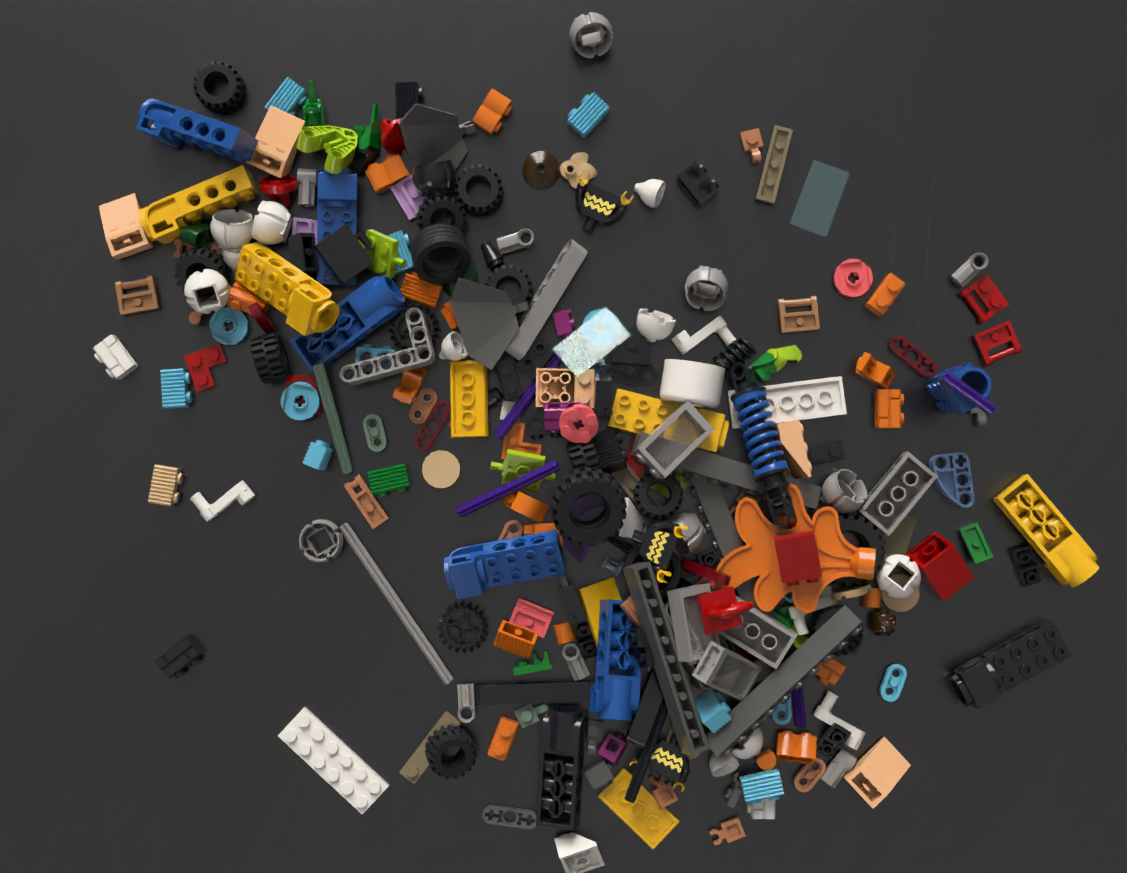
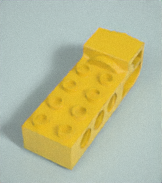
[138,165,259,245]
[235,242,340,336]
[607,389,729,454]
[992,474,1100,588]

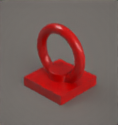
[696,586,754,635]

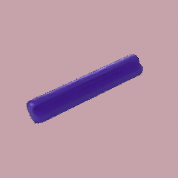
[942,372,997,415]

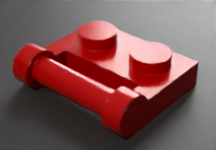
[958,273,1009,324]
[972,321,1022,367]

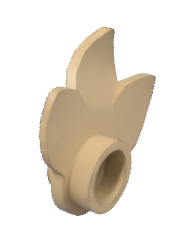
[560,152,597,189]

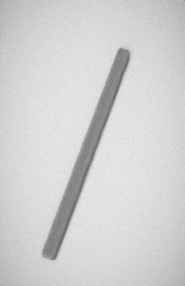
[339,523,453,685]

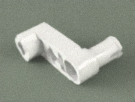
[671,315,736,355]
[190,480,255,522]
[788,584,837,636]
[813,691,866,750]

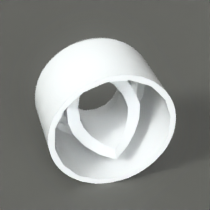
[660,359,725,408]

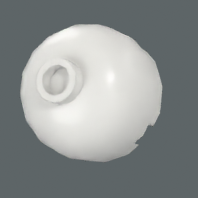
[636,309,676,342]
[731,728,764,759]

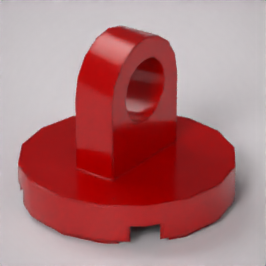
[380,118,405,154]
[259,175,298,208]

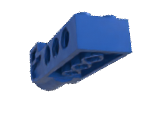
[136,98,258,162]
[317,168,357,288]
[289,275,406,372]
[926,362,992,415]
[444,530,566,599]
[589,599,641,721]

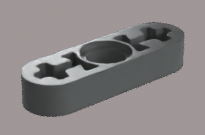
[482,805,537,829]

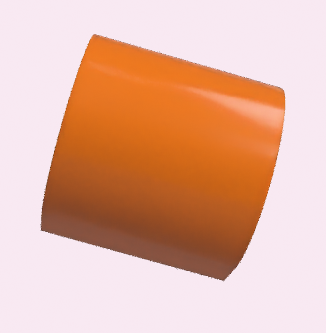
[860,587,881,608]
[553,621,576,645]
[754,748,776,770]

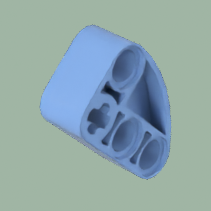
[929,452,974,508]

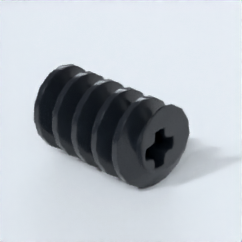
[713,337,757,377]

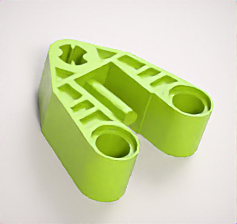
[297,125,358,174]

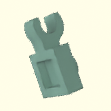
[514,703,549,729]

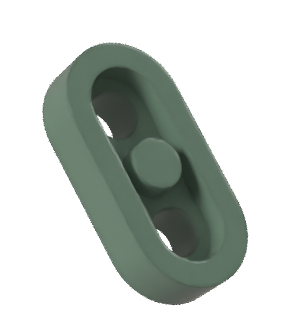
[363,414,387,452]

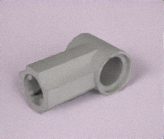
[297,168,319,207]
[496,229,535,255]
[951,253,989,288]
[562,641,590,681]
[457,683,477,723]
[821,748,857,788]

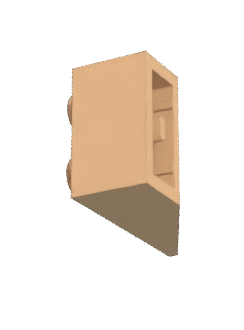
[246,106,306,178]
[99,193,154,260]
[536,368,594,409]
[771,419,812,479]
[843,737,911,809]

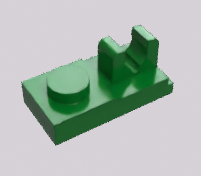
[959,523,993,565]
[513,651,553,676]

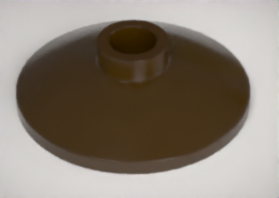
[522,151,560,189]

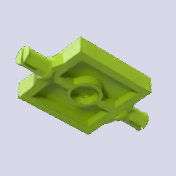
[357,229,407,278]
[490,449,556,492]

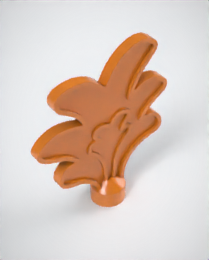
[715,484,876,613]

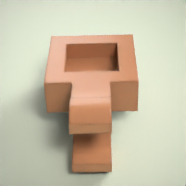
[740,128,763,164]

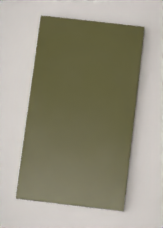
[873,515,917,578]

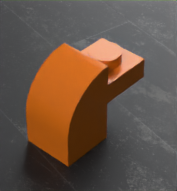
[855,352,896,389]
[393,367,428,404]
[502,491,550,523]

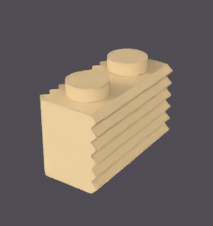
[148,465,183,507]

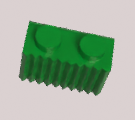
[367,464,411,497]

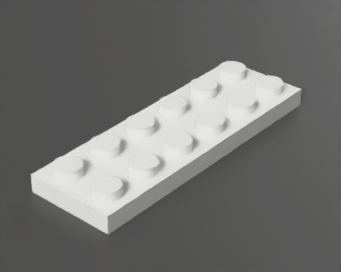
[727,376,847,429]
[278,707,389,815]

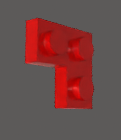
[184,343,228,392]

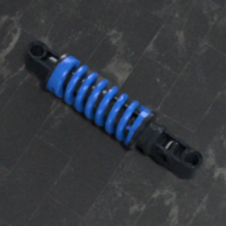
[730,363,797,529]

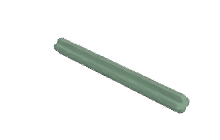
[313,363,353,474]

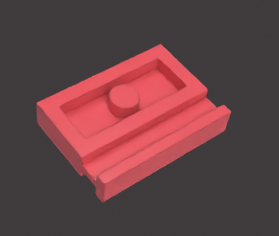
[509,598,554,638]

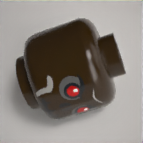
[870,608,896,636]

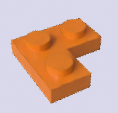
[501,422,542,459]

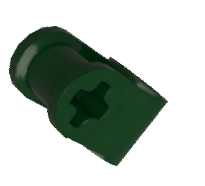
[180,219,214,248]

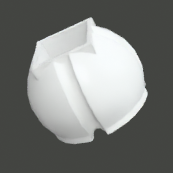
[252,200,292,245]
[210,209,254,250]
[184,269,230,314]
[876,554,921,599]

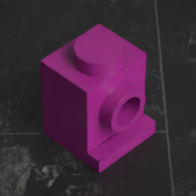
[552,309,575,340]
[598,733,628,765]

